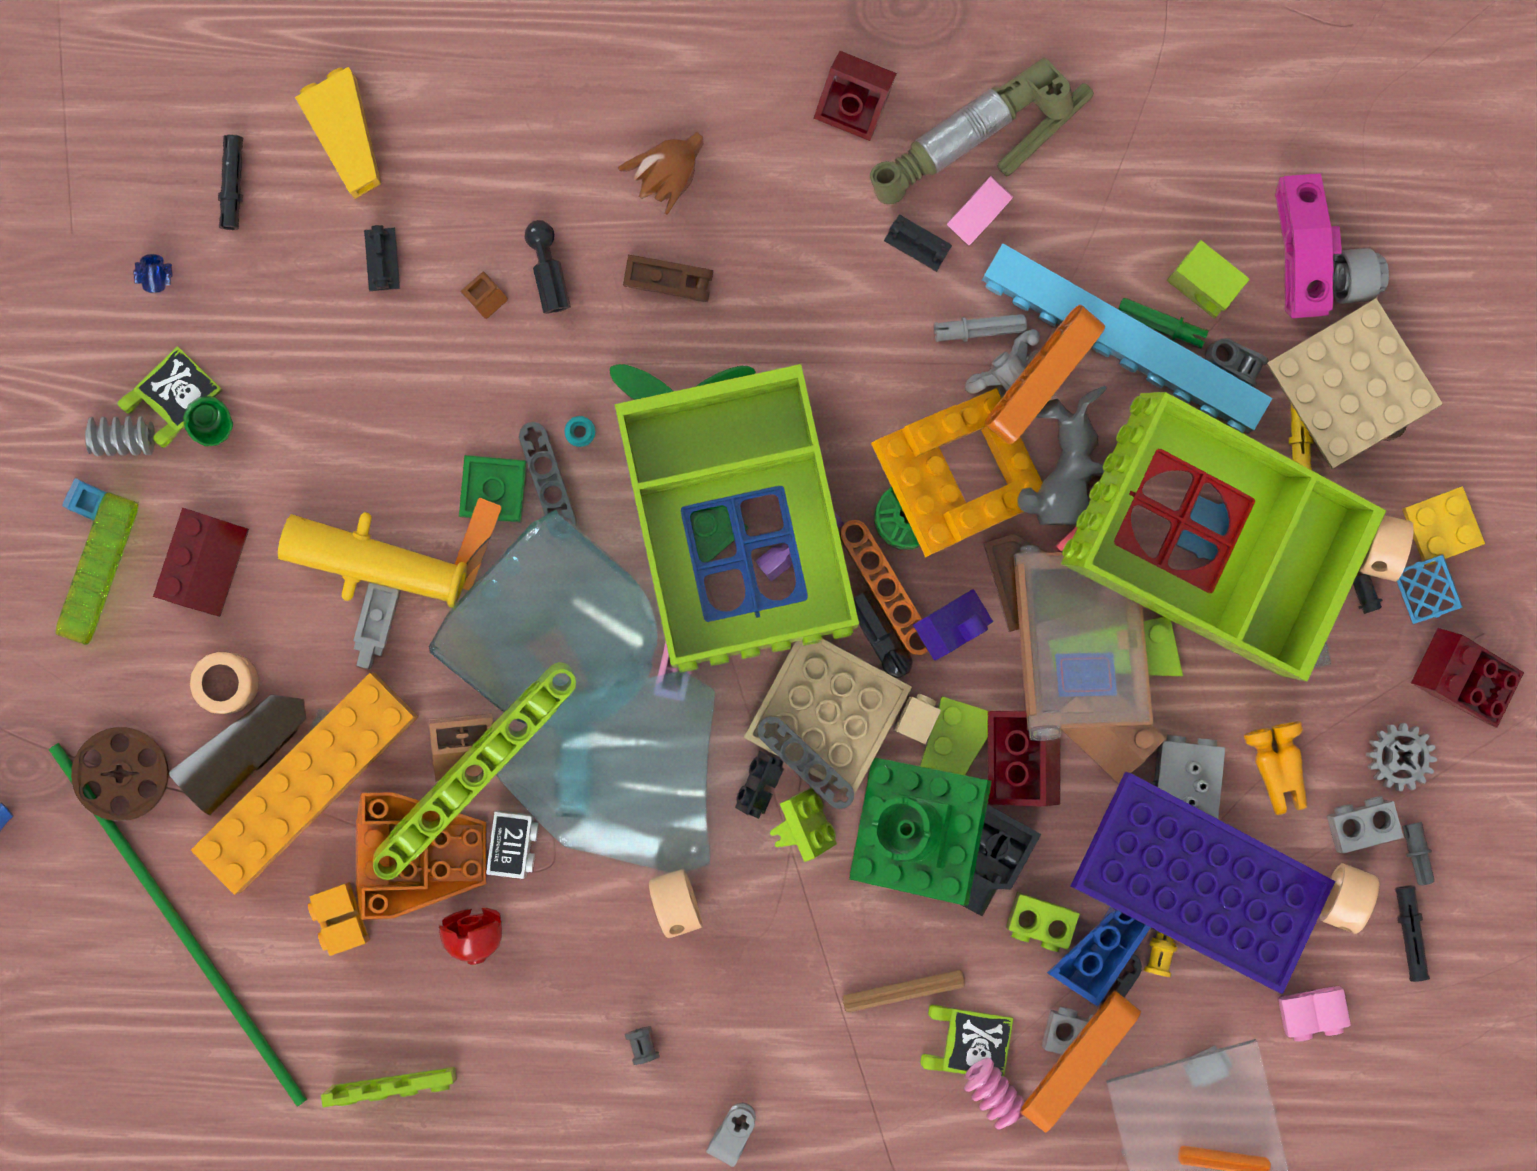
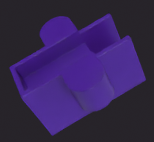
[913,589,993,661]

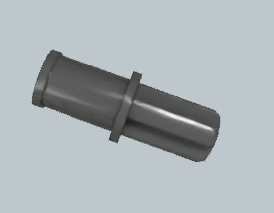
[1402,822,1434,886]

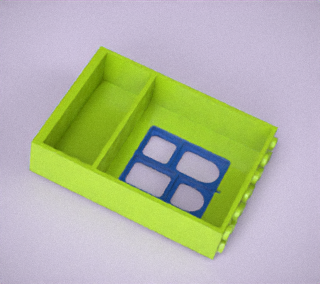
[615,364,859,673]

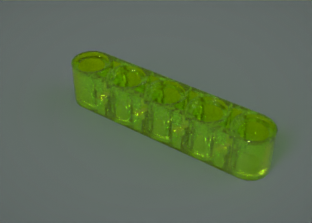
[55,492,139,645]

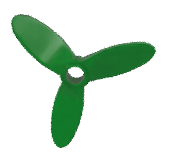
[610,364,756,400]

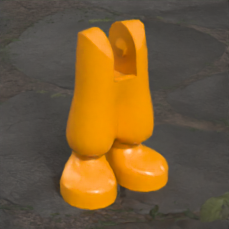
[1244,721,1307,815]

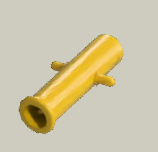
[277,512,467,608]

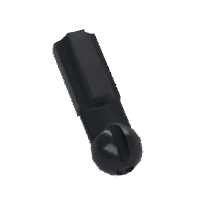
[524,220,571,314]
[853,589,913,678]

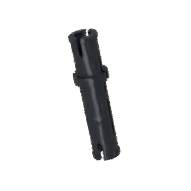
[218,135,243,230]
[1395,885,1430,982]

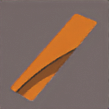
[455,498,501,591]

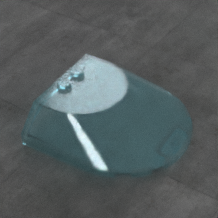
[429,509,657,730]

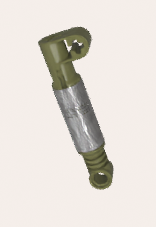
[870,57,1074,205]

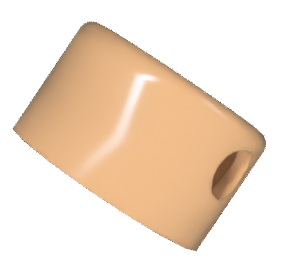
[1359,515,1414,582]
[190,652,259,714]
[1319,863,1380,934]
[649,869,703,938]

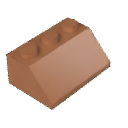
[1058,692,1166,783]

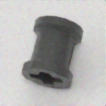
[624,1026,660,1065]

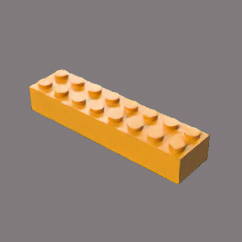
[191,673,419,895]

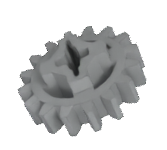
[1366,723,1437,791]

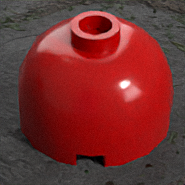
[439,908,502,965]

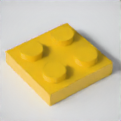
[1402,486,1485,566]

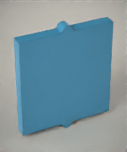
[1176,496,1229,561]

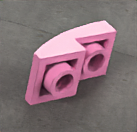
[947,176,1013,245]

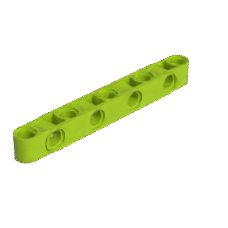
[373,662,576,880]

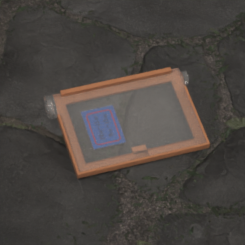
[1014,545,1153,741]

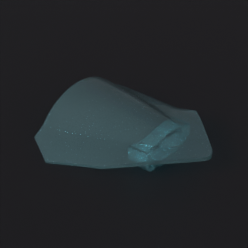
[496,671,715,873]

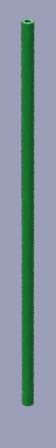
[49,743,308,1107]

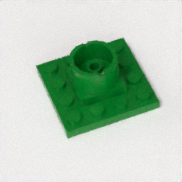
[849,757,992,905]

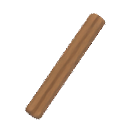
[842,970,965,1012]

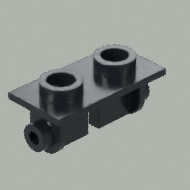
[884,214,952,272]
[364,225,400,292]
[735,751,784,819]

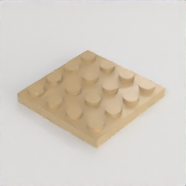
[1267,298,1443,470]
[744,639,912,795]

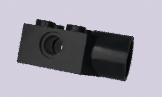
[962,804,1041,916]

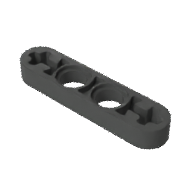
[519,422,577,538]
[758,716,854,809]

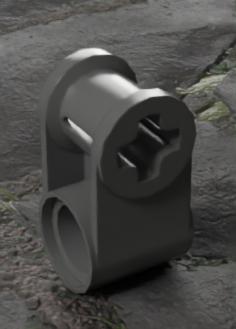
[1205,338,1269,388]

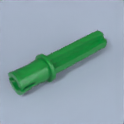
[1118,298,1209,349]

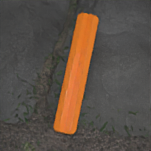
[1178,1145,1271,1171]

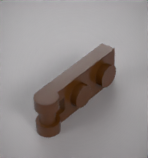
[623,254,714,302]

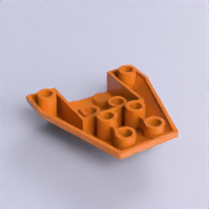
[356,792,486,920]

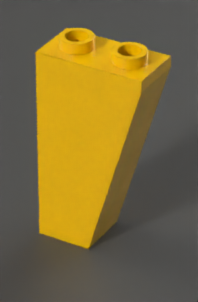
[295,67,381,199]

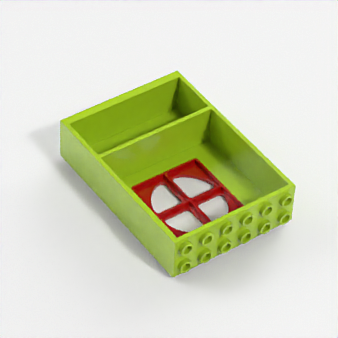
[1061,392,1386,681]

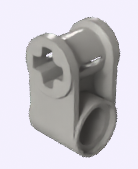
[706,1103,756,1167]

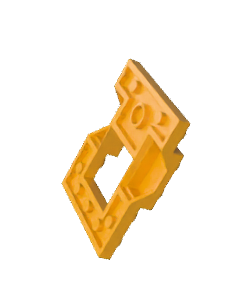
[871,388,1043,557]

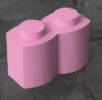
[1278,986,1351,1041]

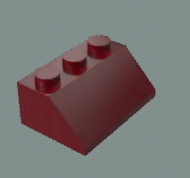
[153,507,249,617]
[988,711,1060,806]

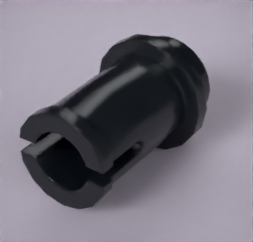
[1353,574,1383,614]

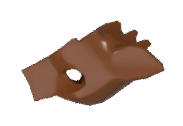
[618,132,704,215]

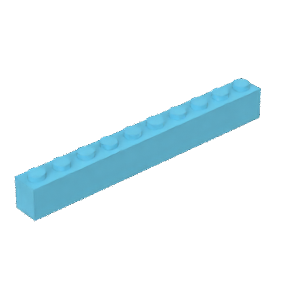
[982,244,1273,433]

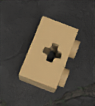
[894,694,941,744]

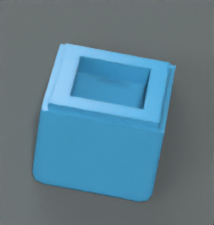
[62,478,108,521]

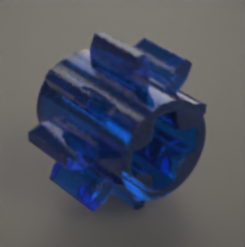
[133,254,173,293]

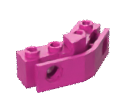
[1275,173,1342,318]

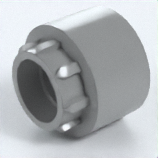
[1333,248,1389,304]

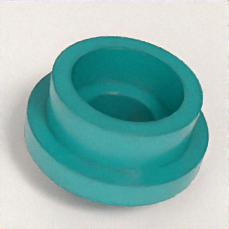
[564,416,596,447]

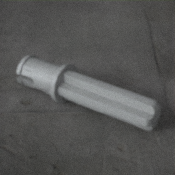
[934,314,1027,342]

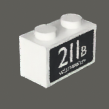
[486,810,539,879]

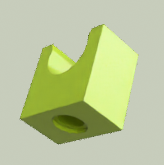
[1166,240,1250,319]

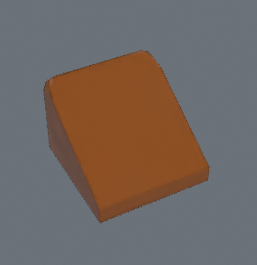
[460,271,508,319]

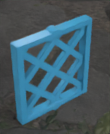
[1397,554,1463,624]

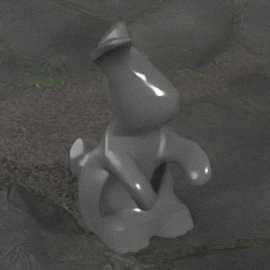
[1017,386,1107,526]

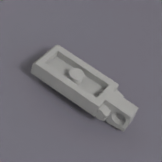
[353,582,401,670]

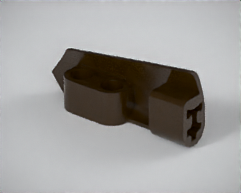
[169,695,306,815]

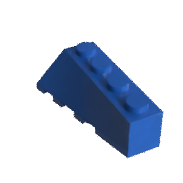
[1047,907,1151,1007]

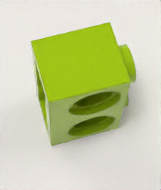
[1006,892,1080,952]

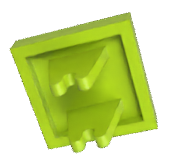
[770,787,837,862]

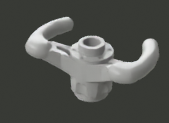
[965,329,1040,394]

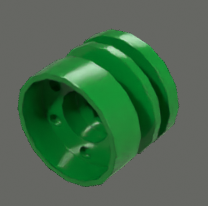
[874,487,920,550]

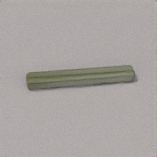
[997,83,1094,176]

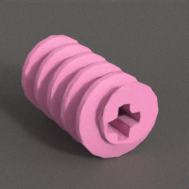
[964,1058,1024,1129]

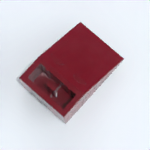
[1411,628,1524,728]

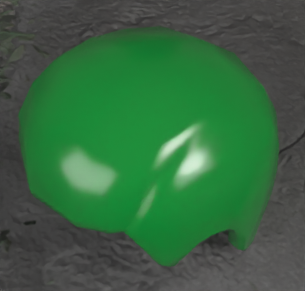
[183,396,233,446]

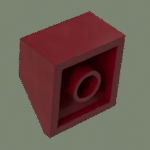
[813,51,897,141]

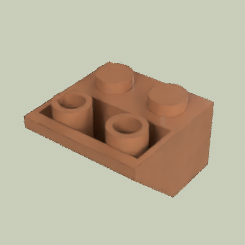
[429,713,498,782]

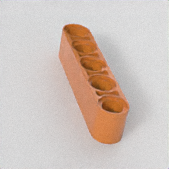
[985,305,1105,444]
[840,520,928,655]
[1020,991,1141,1133]

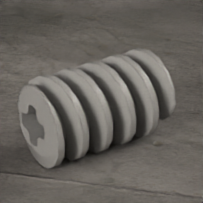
[85,416,155,456]

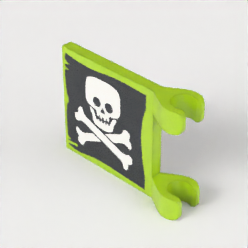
[118,346,222,448]
[920,1004,1013,1076]

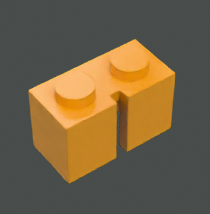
[308,882,370,956]

